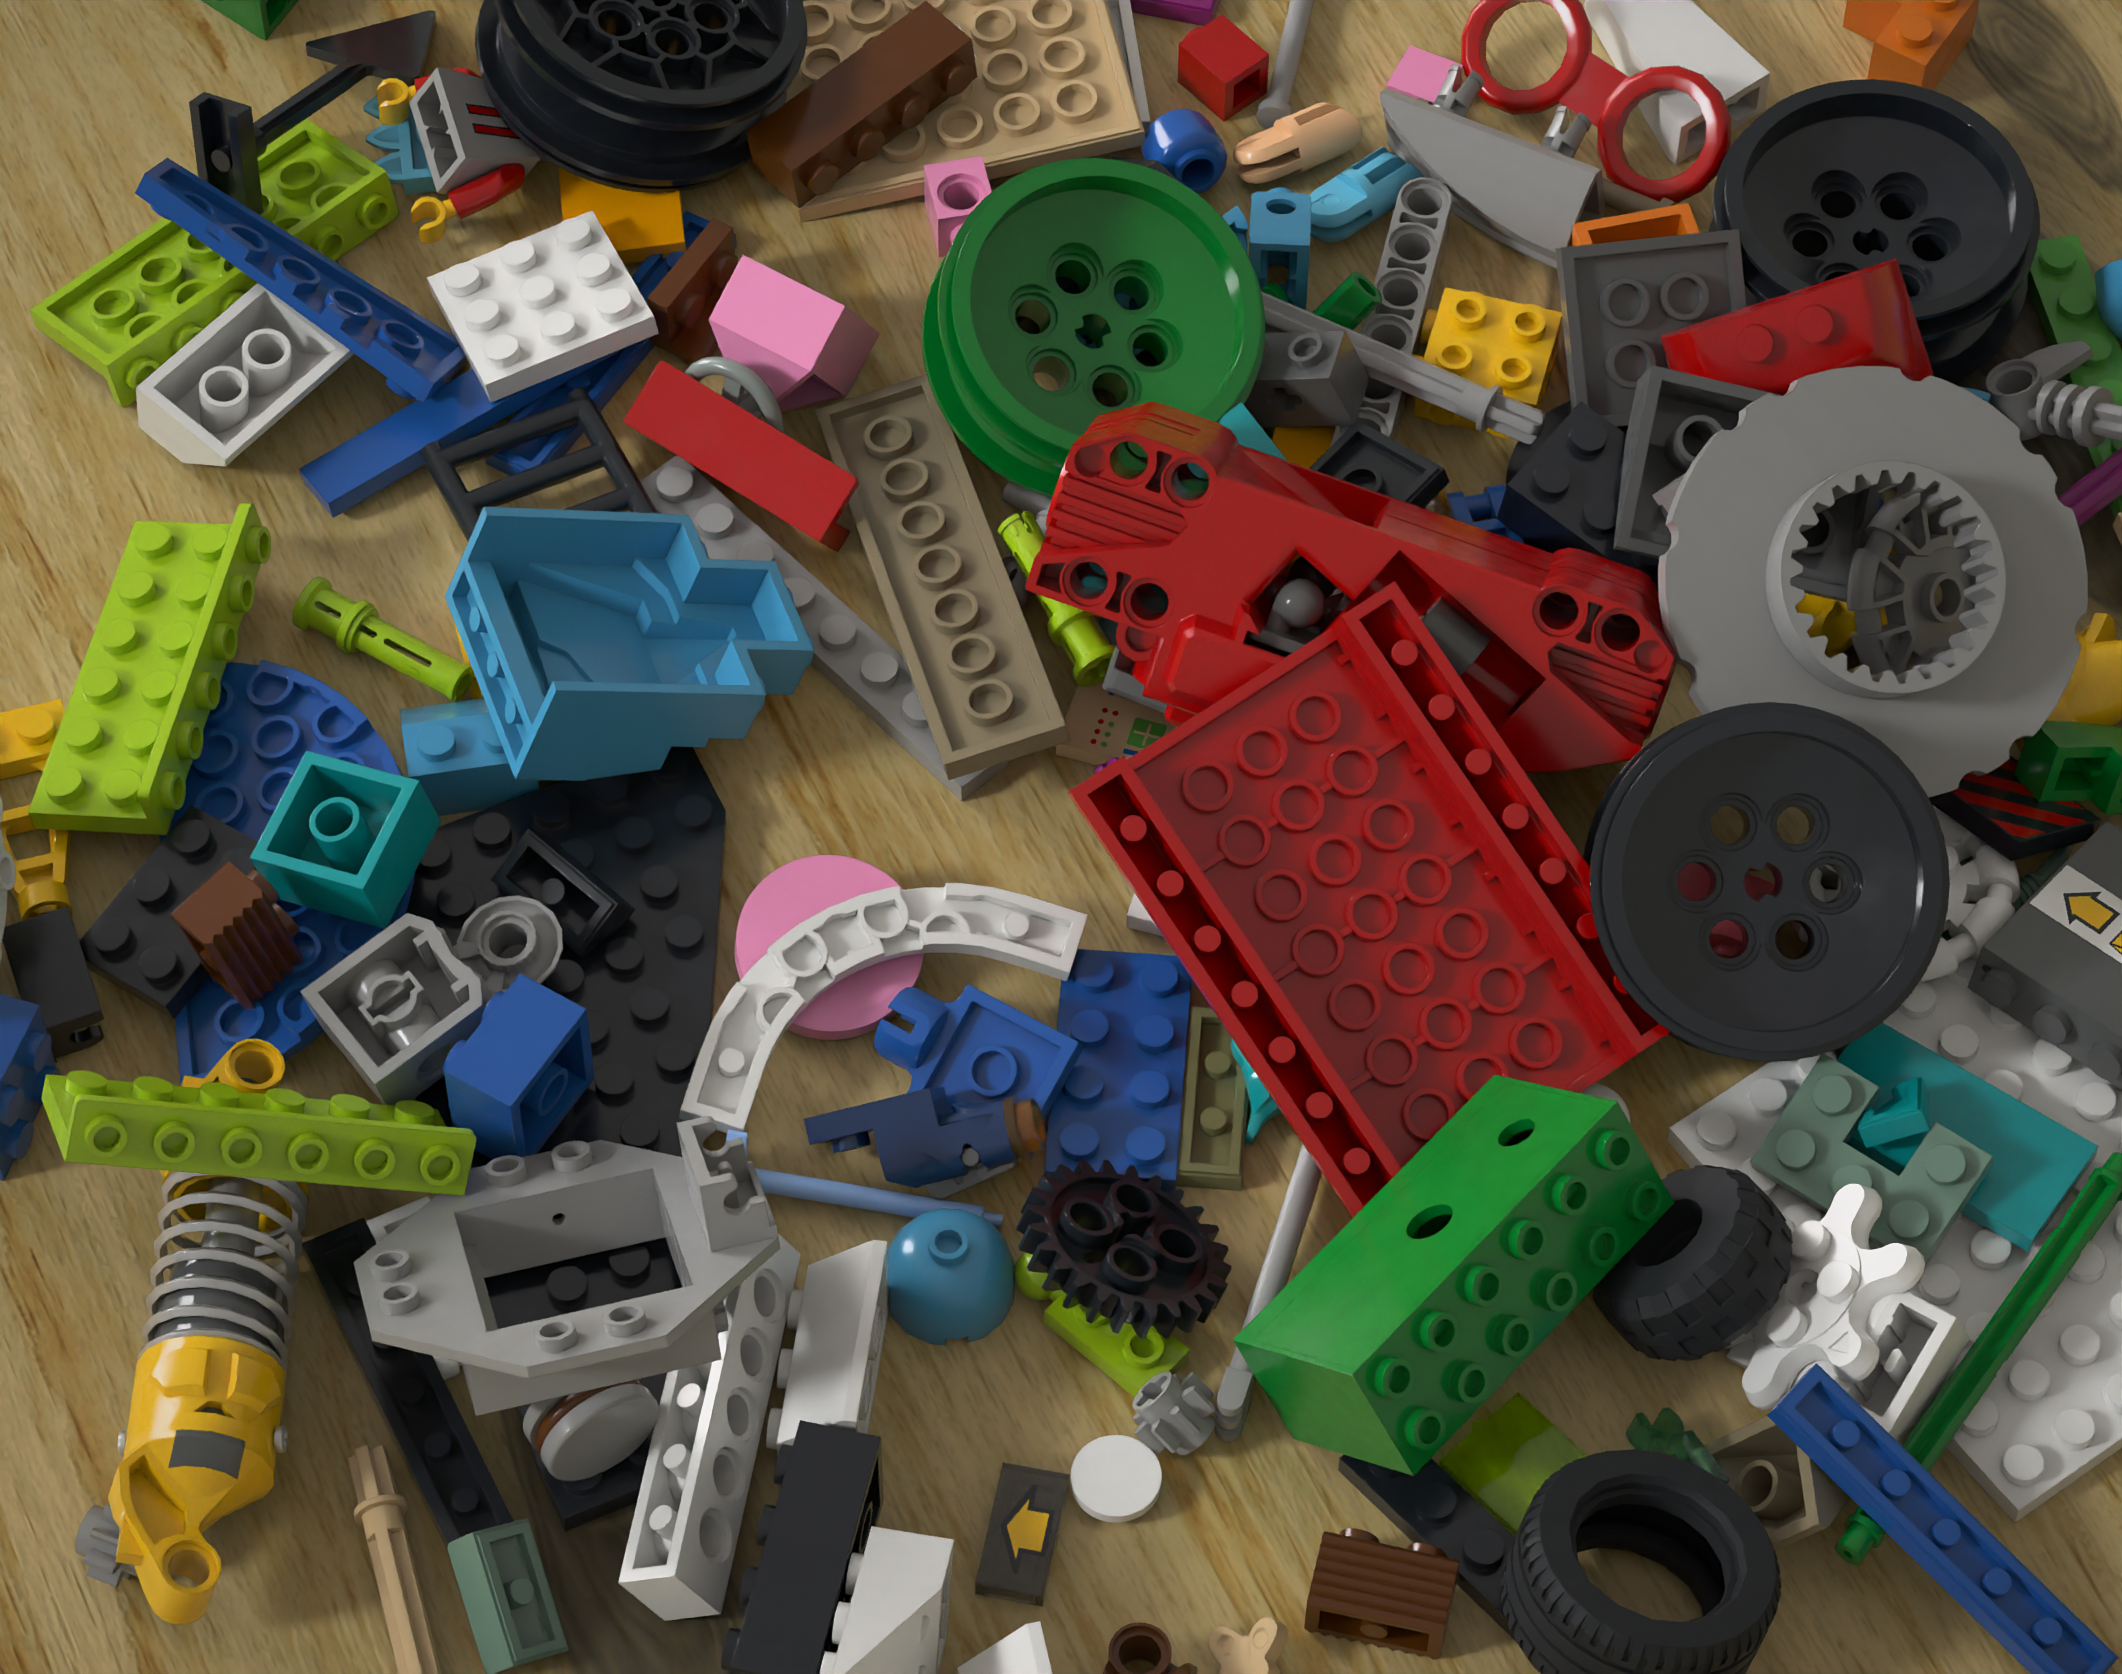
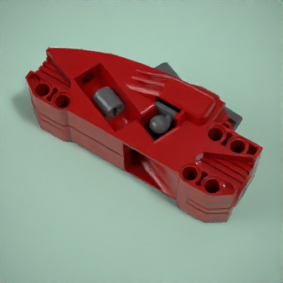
[1025,402,1677,774]

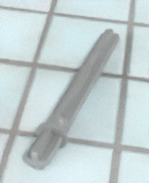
[1261,292,1546,445]

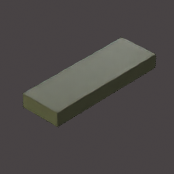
[1176,1006,1248,1191]

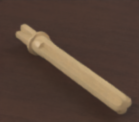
[347,1445,442,1674]

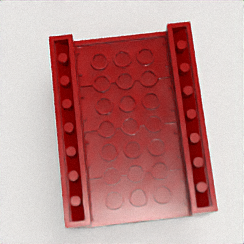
[1068,581,1670,1218]

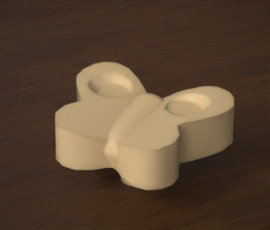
[1209,1617,1288,1674]

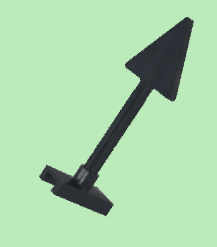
[189,10,437,215]

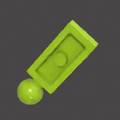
[1014,1252,1190,1398]

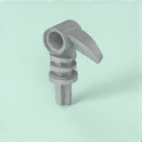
[1986,341,2122,448]

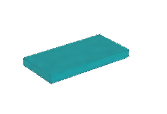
[1836,1022,2099,1252]

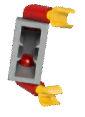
[377,67,549,244]

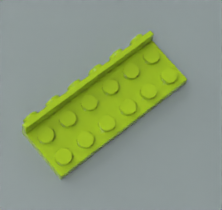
[29,119,399,408]
[28,503,271,835]
[41,1070,476,1196]

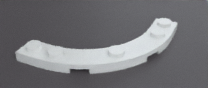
[679,883,1087,1133]

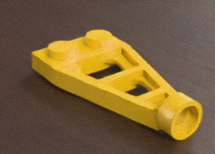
[0,699,73,921]

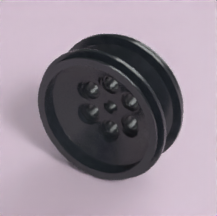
[475,0,807,193]
[1708,79,2040,384]
[1583,702,1950,1062]

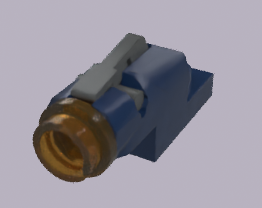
[804,1087,1047,1200]

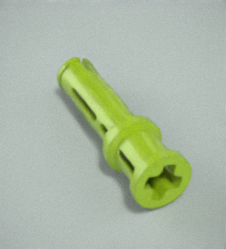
[998,511,1115,687]
[292,576,474,702]

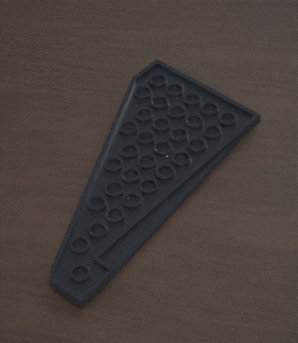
[406,747,727,1532]

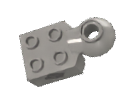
[300,895,563,1106]

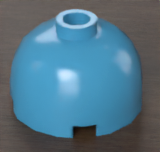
[887,1208,1015,1345]

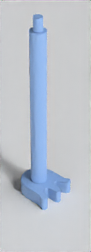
[725,1129,1003,1227]

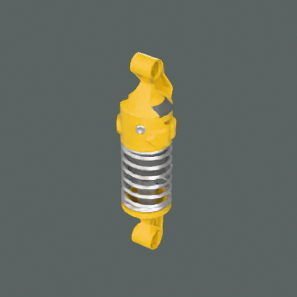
[108,1039,310,1625]

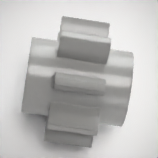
[1133,1372,1216,1455]
[75,1503,138,1588]

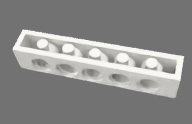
[618,1234,801,1621]

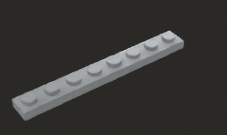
[640,455,1008,801]

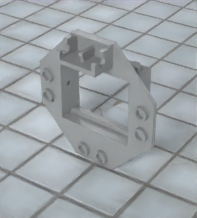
[354,1116,781,1416]

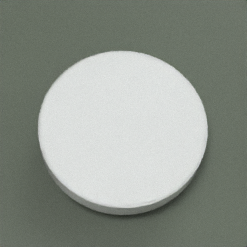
[1071,1435,1162,1523]

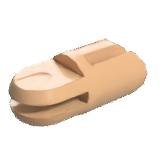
[1233,101,1362,184]

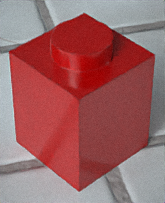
[1177,14,1269,122]

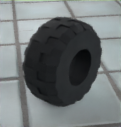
[1592,1165,1793,1361]

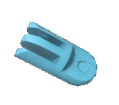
[1309,146,1423,242]

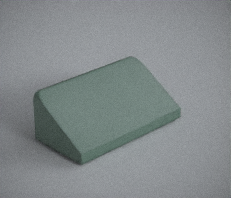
[448,1518,569,1674]

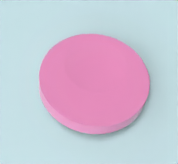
[735,855,924,1040]

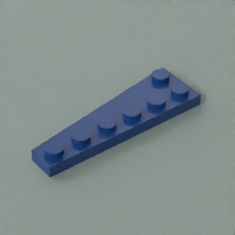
[135,158,467,403]

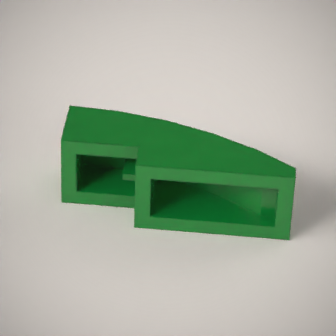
[2014,721,2122,814]

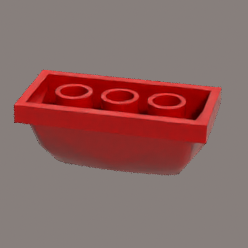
[1660,258,1934,396]

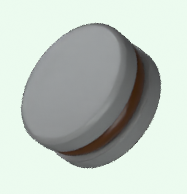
[523,1378,659,1481]

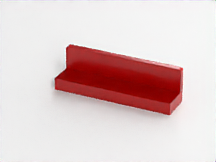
[623,361,859,552]

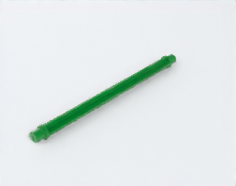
[1834,1152,2122,1565]

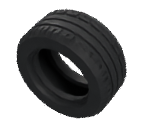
[1500,1449,1781,1674]

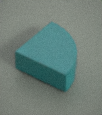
[1858,1076,1930,1148]

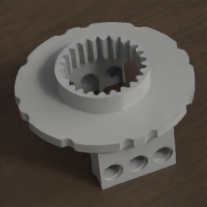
[1652,366,2088,798]

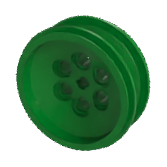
[922,158,1265,498]

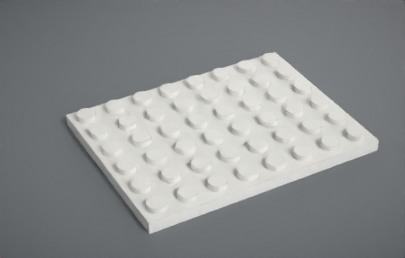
[1667,957,2122,1523]

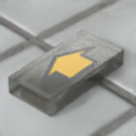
[975,1462,1070,1607]

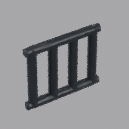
[421,387,658,542]

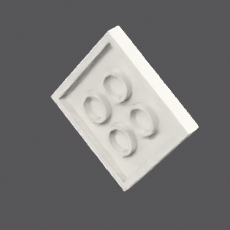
[427,210,659,402]

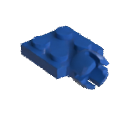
[874,984,1084,1162]

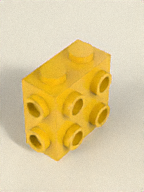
[1414,287,1562,438]

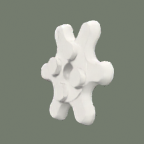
[1726,1184,1925,1410]

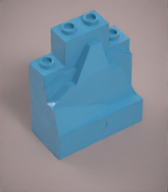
[445,507,814,781]

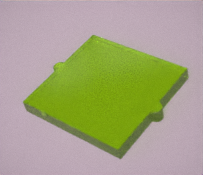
[1439,1392,1588,1536]

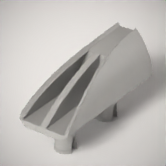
[1380,64,1605,269]

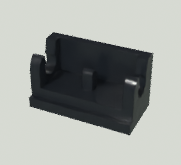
[2,906,104,1062]

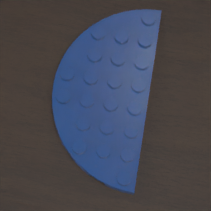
[159,660,415,1086]

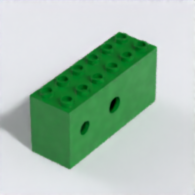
[1233,1075,1674,1476]

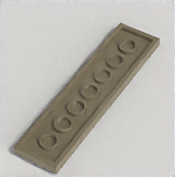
[814,374,1070,780]

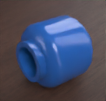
[1141,109,1227,194]

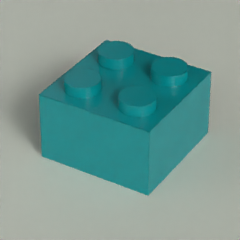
[250,751,441,929]

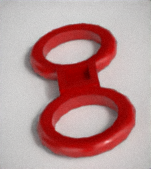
[1461,0,1732,203]

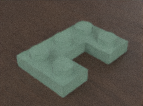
[1750,1053,1994,1266]

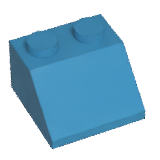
[400,698,539,816]

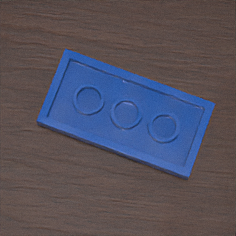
[1044,949,1192,1193]

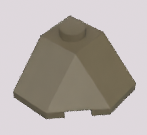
[1695,1416,1851,1551]

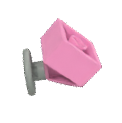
[684,255,880,433]

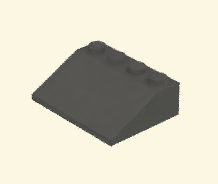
[1613,365,1881,603]

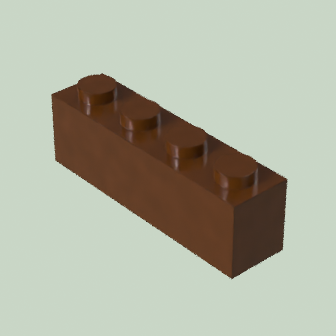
[746,1,978,208]

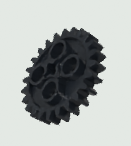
[1016,1159,1231,1339]

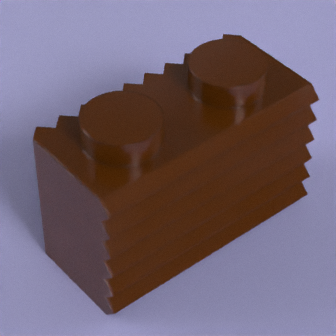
[169,861,303,1009]
[1304,1528,1460,1660]

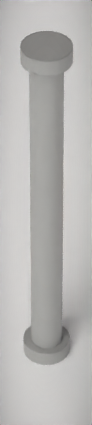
[1256,0,1314,129]

